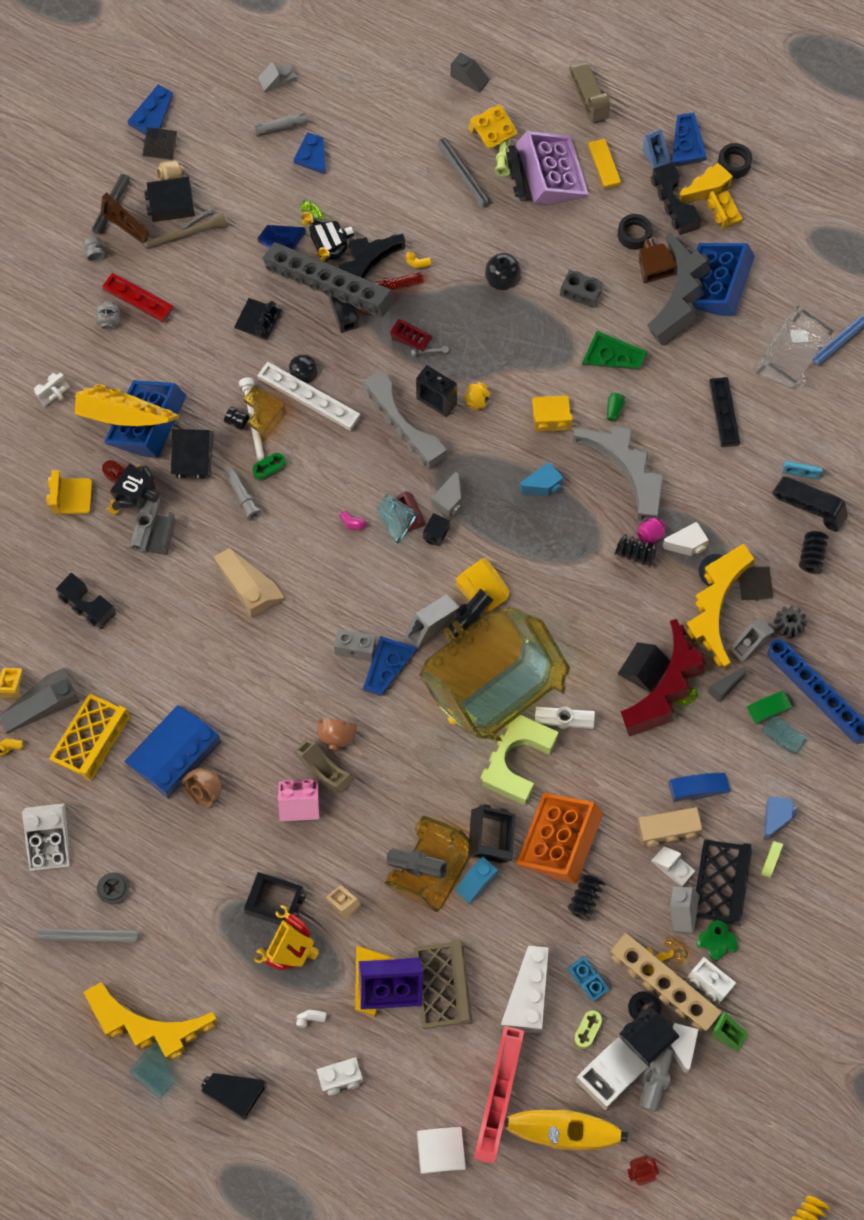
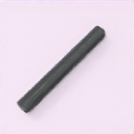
[438,137,490,207]

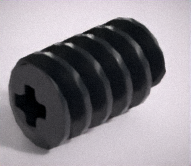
[799,531,829,574]
[614,534,657,568]
[568,875,606,921]

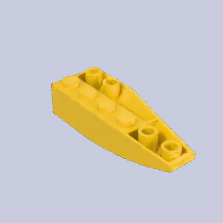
[75,384,179,426]

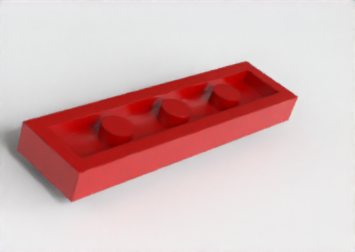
[102,273,173,322]

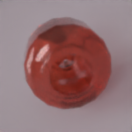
[627,1155,659,1186]

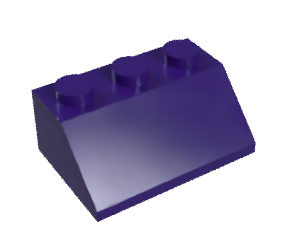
[358,958,423,1010]

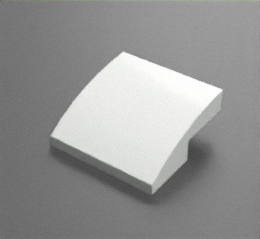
[417,1127,466,1174]

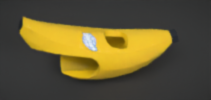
[504,1110,628,1150]

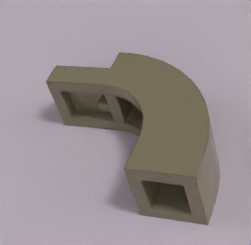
[294,739,355,794]

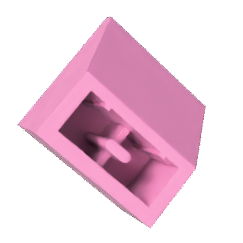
[278,778,319,821]

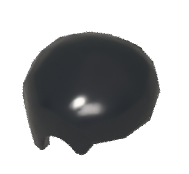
[289,355,317,383]

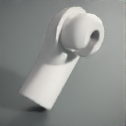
[296,1010,326,1028]

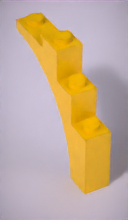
[686,544,754,671]
[83,982,218,1061]

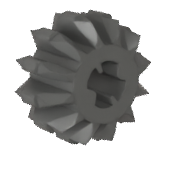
[774,605,807,639]

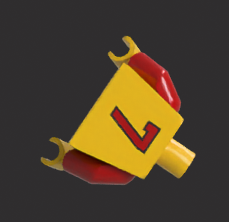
[254,905,318,971]

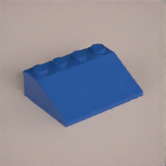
[692,243,755,316]
[104,380,187,458]
[124,705,221,799]

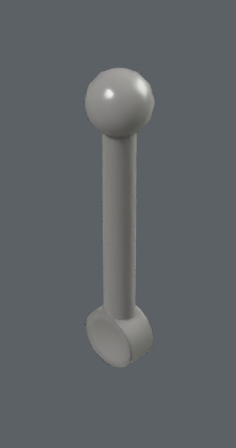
[181,207,214,229]
[411,346,449,356]

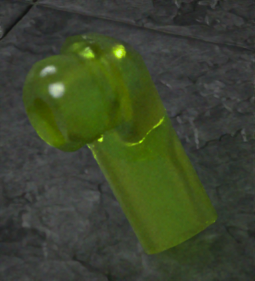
[300,200,324,220]
[672,687,698,706]

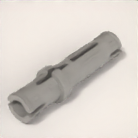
[254,112,308,136]

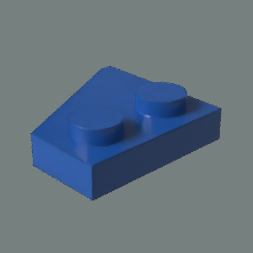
[293,132,326,174]

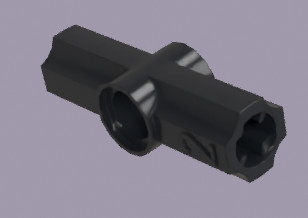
[443,589,493,643]

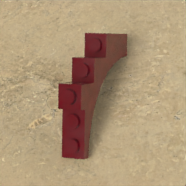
[620,618,707,736]

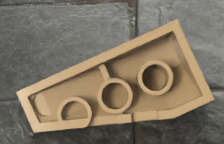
[213,548,285,618]

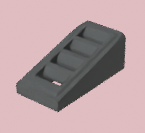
[708,667,747,702]

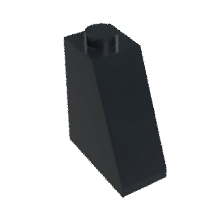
[201,1073,267,1121]

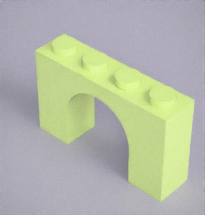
[480,713,559,806]

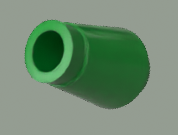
[606,393,626,422]

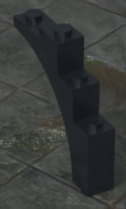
[328,233,405,333]

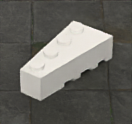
[500,946,549,1034]

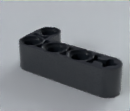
[772,477,848,532]

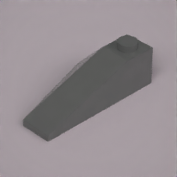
[0,668,79,733]

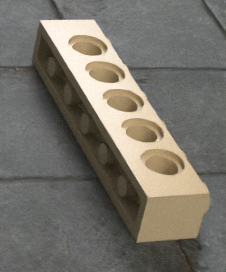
[610,933,722,1033]

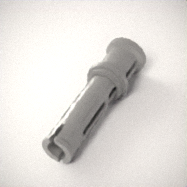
[225,468,262,521]

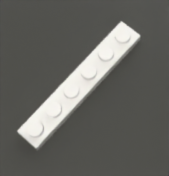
[257,362,360,431]

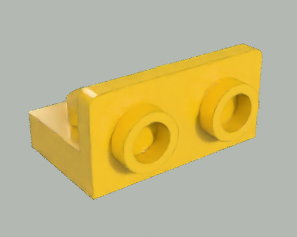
[707,191,743,230]

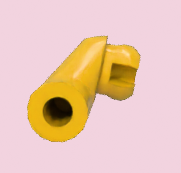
[0,738,24,756]

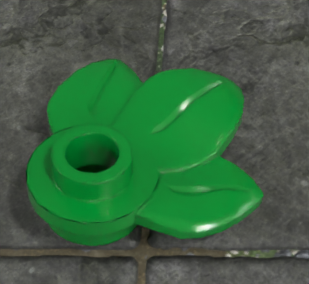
[697,920,738,961]

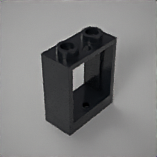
[416,365,457,417]
[468,804,515,864]
[244,872,306,925]

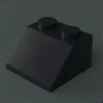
[619,1006,680,1064]

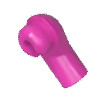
[339,510,367,530]

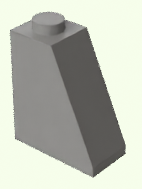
[404,594,459,649]

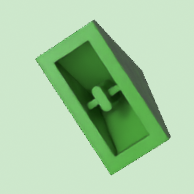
[711,1013,748,1051]

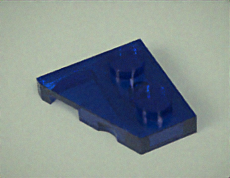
[258,225,307,250]

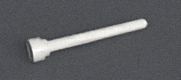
[239,378,264,461]

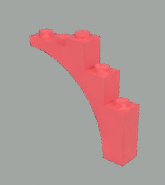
[474,1026,524,1163]

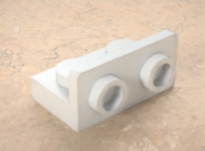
[685,957,736,1007]
[316,1057,363,1096]

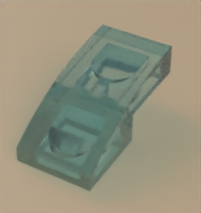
[762,716,807,755]

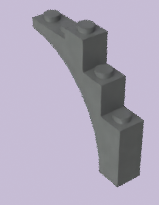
[647,233,711,345]

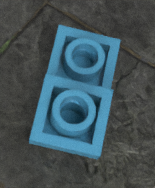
[567,956,609,1002]

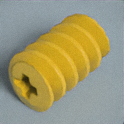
[791,1195,831,1220]

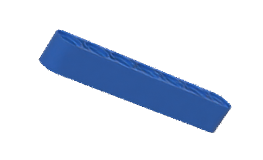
[767,639,864,744]

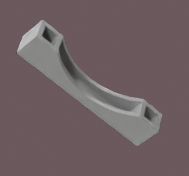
[363,370,447,469]

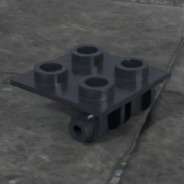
[234,298,282,340]

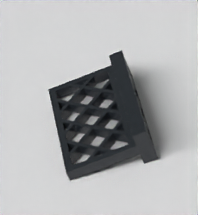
[696,839,752,926]

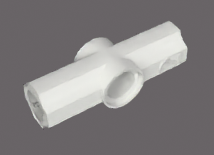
[535,706,595,729]

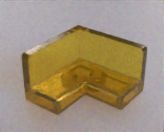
[244,385,286,441]

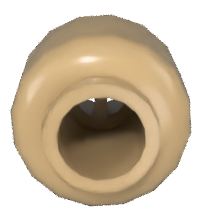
[156,160,184,181]

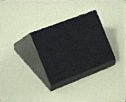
[618,642,671,693]

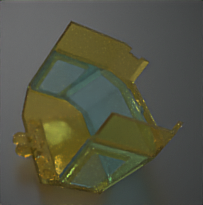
[419,607,570,742]

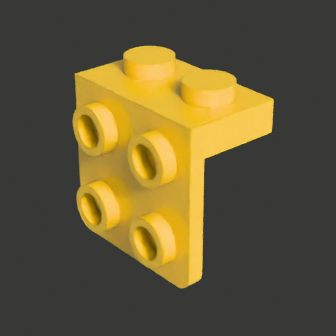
[468,104,517,149]
[532,396,572,432]
[46,470,92,514]

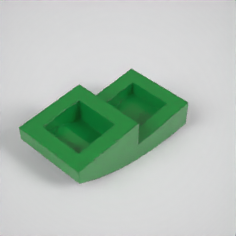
[746,691,792,725]

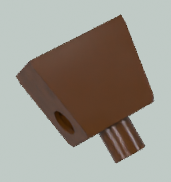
[639,239,677,284]

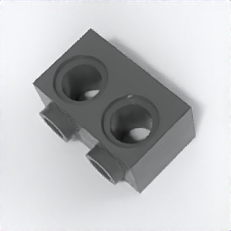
[560,269,603,309]

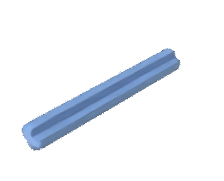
[812,316,864,366]

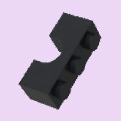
[56,573,116,629]

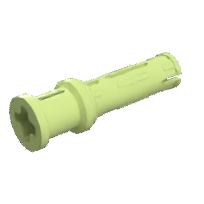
[495,138,511,177]

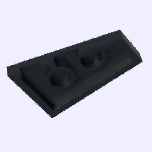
[506,145,527,201]

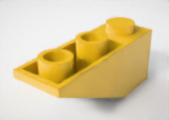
[679,163,733,204]

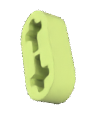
[761,840,783,878]
[574,1011,602,1049]

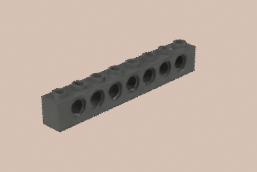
[262,242,395,317]

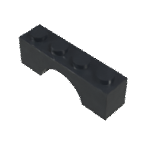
[651,162,701,235]

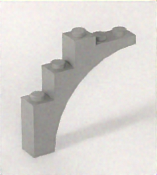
[572,426,663,522]

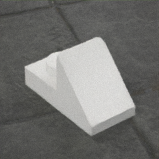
[651,846,695,887]

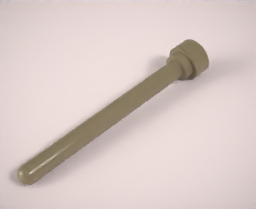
[143,213,228,248]

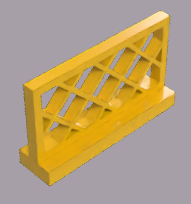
[49,693,131,782]

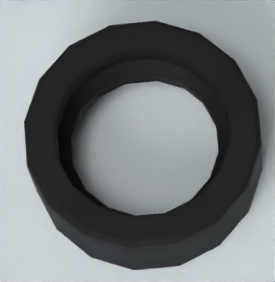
[717,143,752,178]
[617,214,652,250]

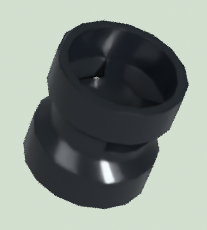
[224,406,249,430]

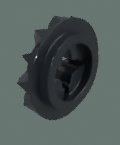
[628,991,661,1019]

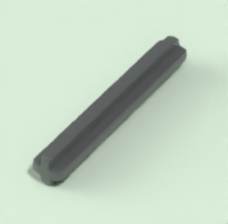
[92,173,130,234]

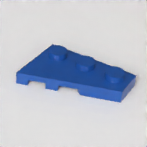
[127,84,173,141]
[672,112,707,166]
[363,636,417,696]

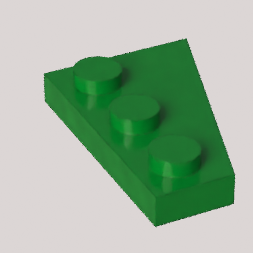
[582,331,647,370]

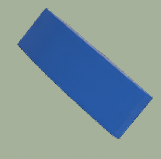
[668,773,730,803]

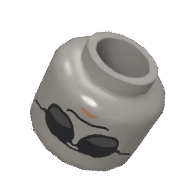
[96,301,120,329]

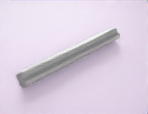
[38,929,139,942]

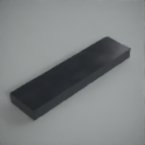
[709,377,740,447]

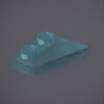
[377,493,418,544]

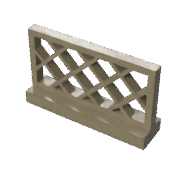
[414,939,473,1029]

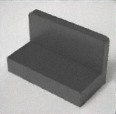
[148,512,176,555]

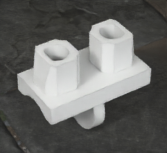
[34,373,70,407]

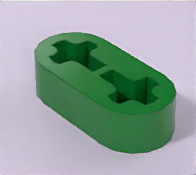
[252,453,286,481]

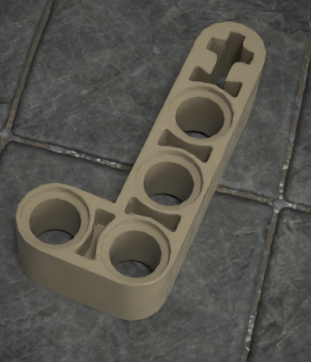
[569,61,610,123]

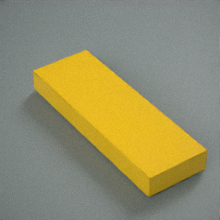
[588,138,621,189]

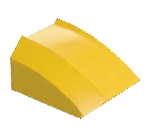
[456,558,510,613]

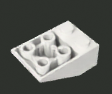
[22,803,70,871]
[576,1037,648,1111]

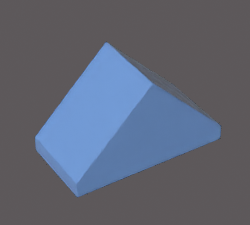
[643,129,671,168]

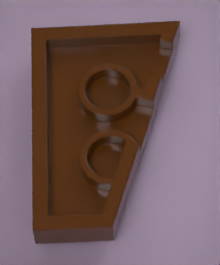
[100,192,149,244]

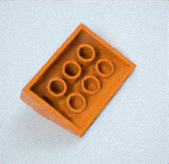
[516,793,604,885]

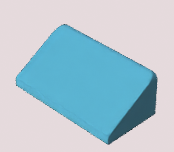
[782,460,823,479]

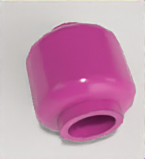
[637,517,666,545]

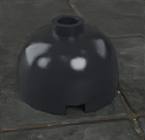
[485,253,521,290]

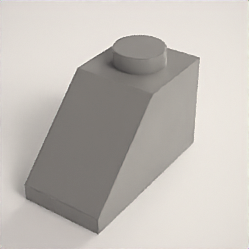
[431,472,461,519]
[729,618,775,662]
[670,886,700,934]

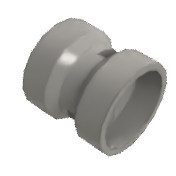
[84,237,105,262]

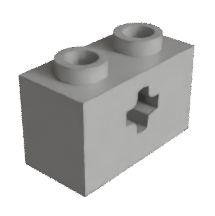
[334,629,376,661]

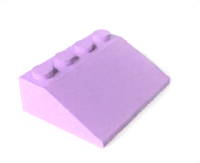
[516,131,589,204]

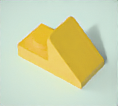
[0,668,23,699]

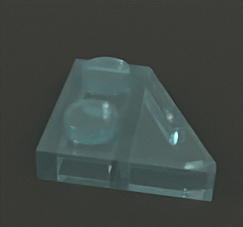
[129,1041,174,1099]

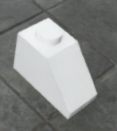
[663,522,709,556]
[668,1023,698,1073]

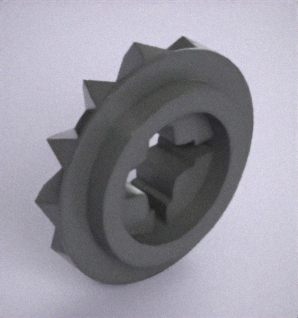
[97,872,129,905]

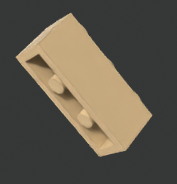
[637,807,702,847]

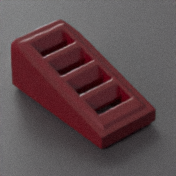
[390,319,432,352]

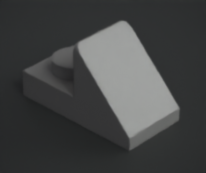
[258,62,297,92]

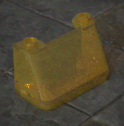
[384,815,470,912]

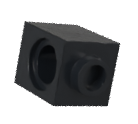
[423,513,450,547]

